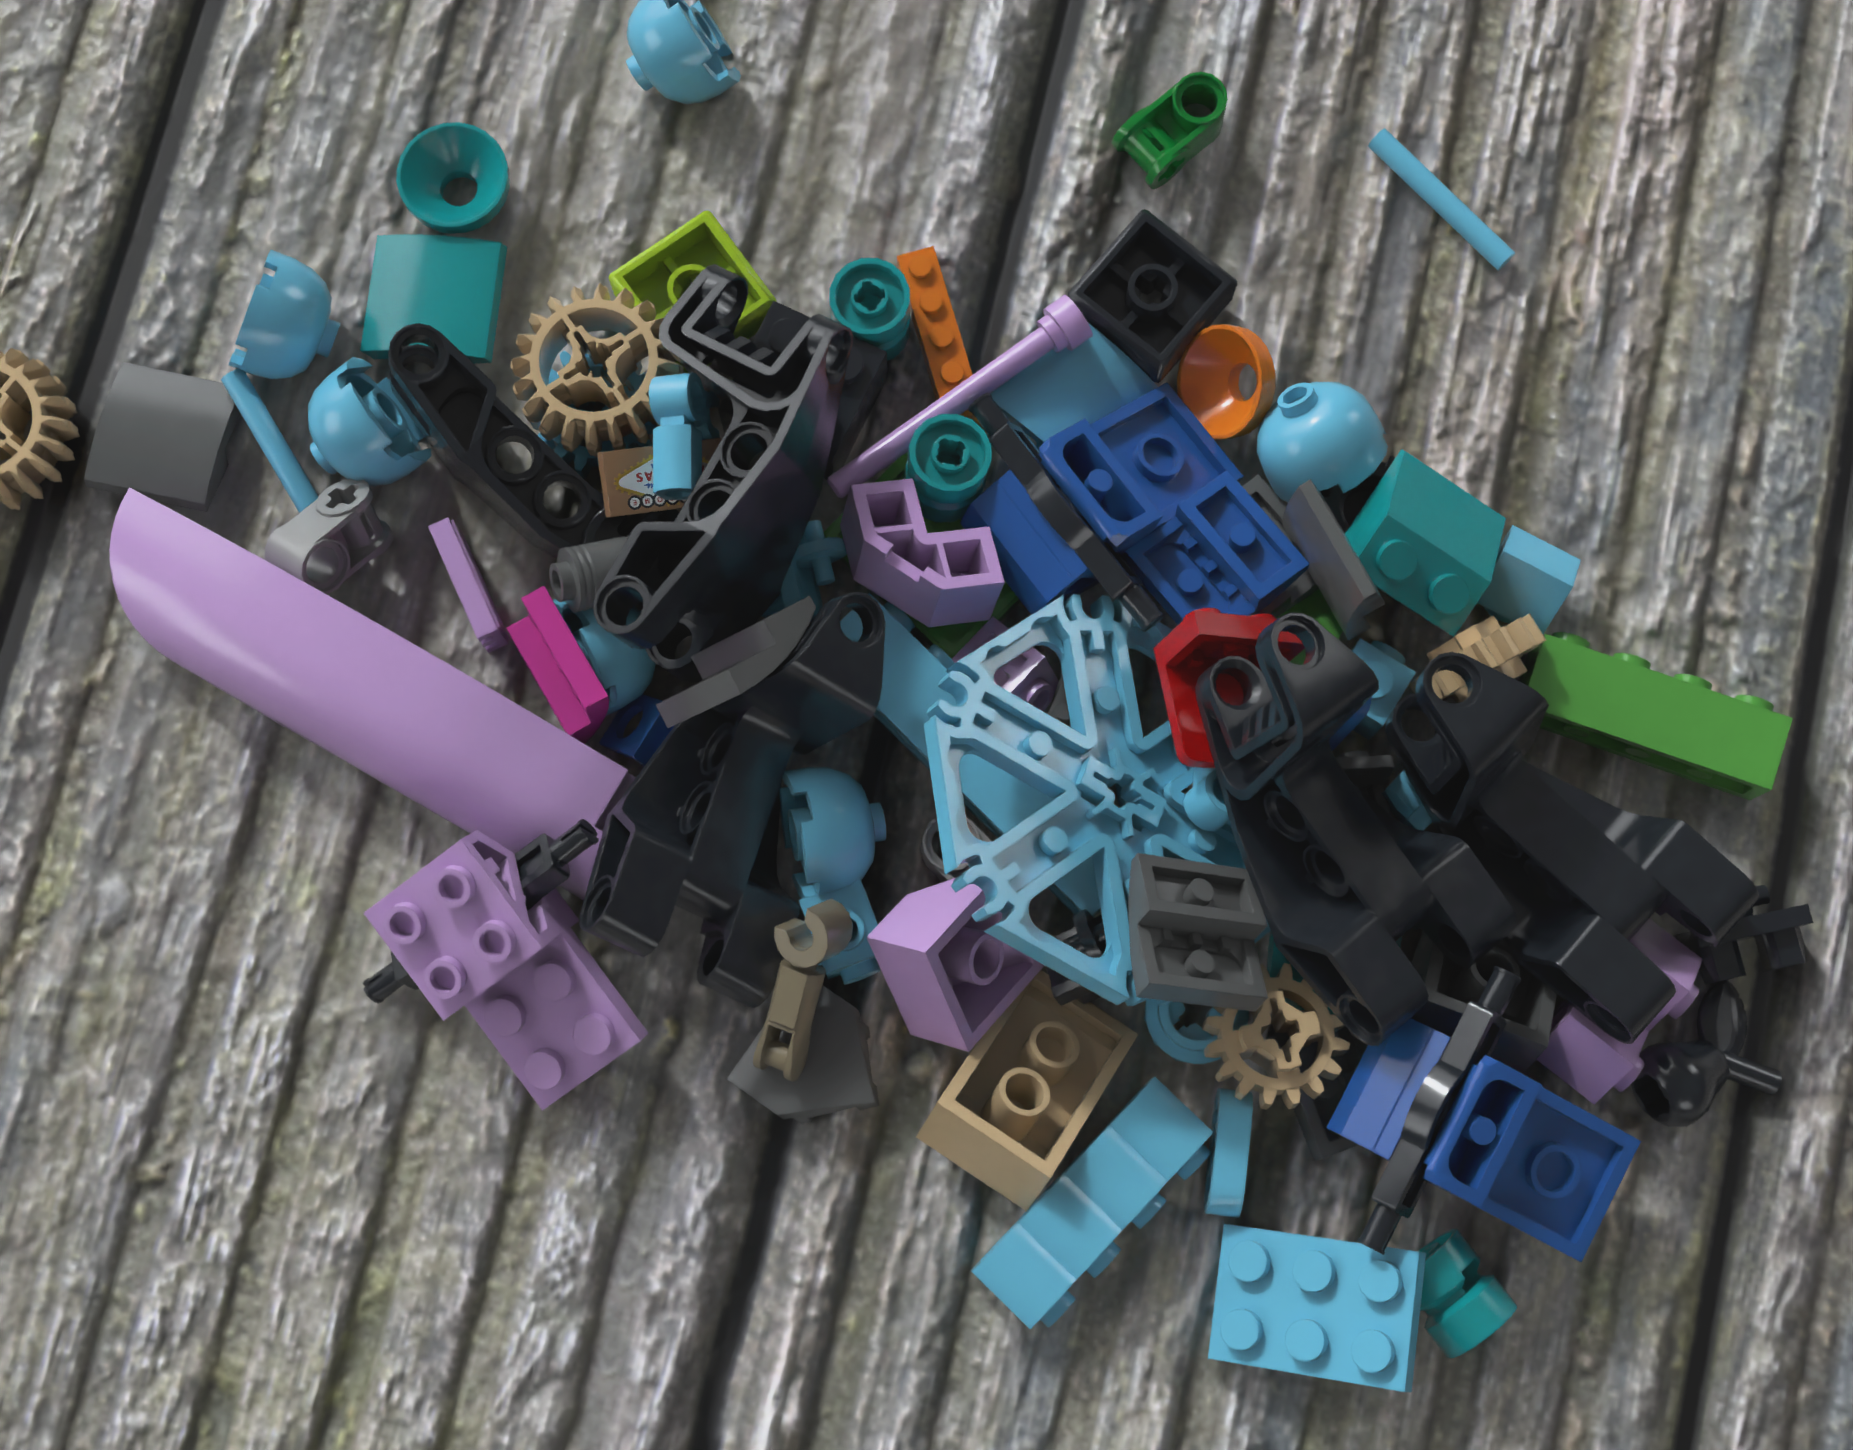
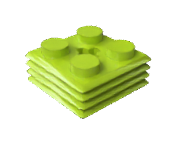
[608,211,777,373]

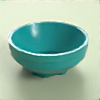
[396,122,510,234]

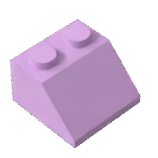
[866,878,1045,1052]

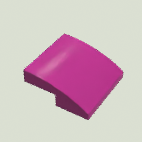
[506,586,609,744]

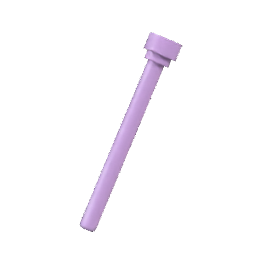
[827,295,1093,498]

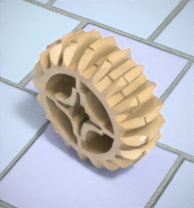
[511,283,685,457]
[0,348,80,510]

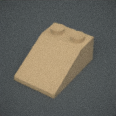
[916,970,1139,1211]

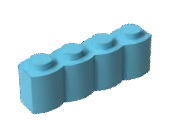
[971,1076,1213,1329]

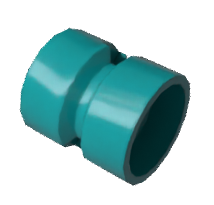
[829,258,910,361]
[903,414,992,522]
[1418,1228,1517,1359]

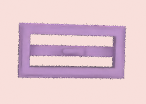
[428,517,510,653]

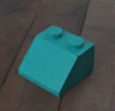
[1345,449,1506,637]

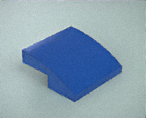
[1124,470,1310,625]

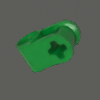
[1111,72,1228,189]

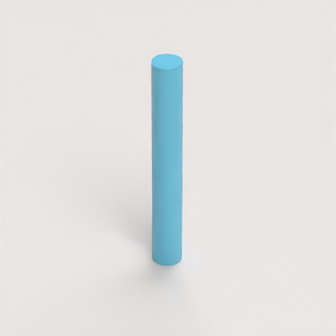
[1368,128,1515,271]
[221,369,318,513]

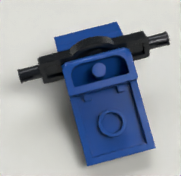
[960,382,1244,632]
[1326,966,1641,1262]

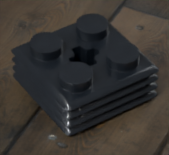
[1068,209,1237,383]

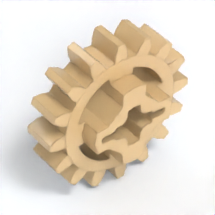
[1408,613,1547,703]
[1202,963,1350,1110]

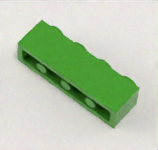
[1519,632,1793,801]

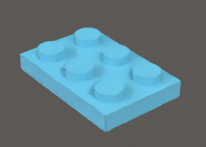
[1208,1224,1426,1392]

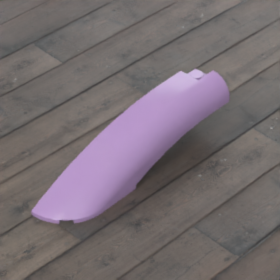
[109,488,636,900]

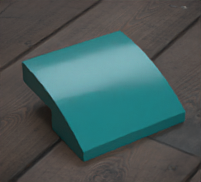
[360,234,508,364]

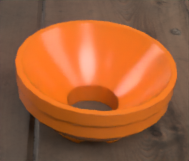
[1177,324,1276,439]

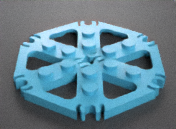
[923,594,1271,1006]

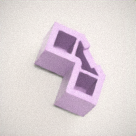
[840,478,1005,627]
[1536,918,1703,1105]

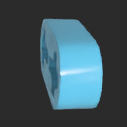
[1204,1088,1253,1218]

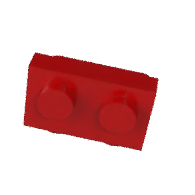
[1153,608,1305,768]

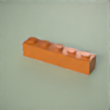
[897,246,987,434]

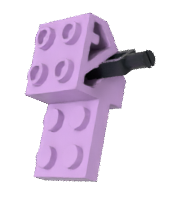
[363,819,649,1110]

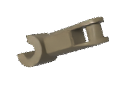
[753,898,853,1082]

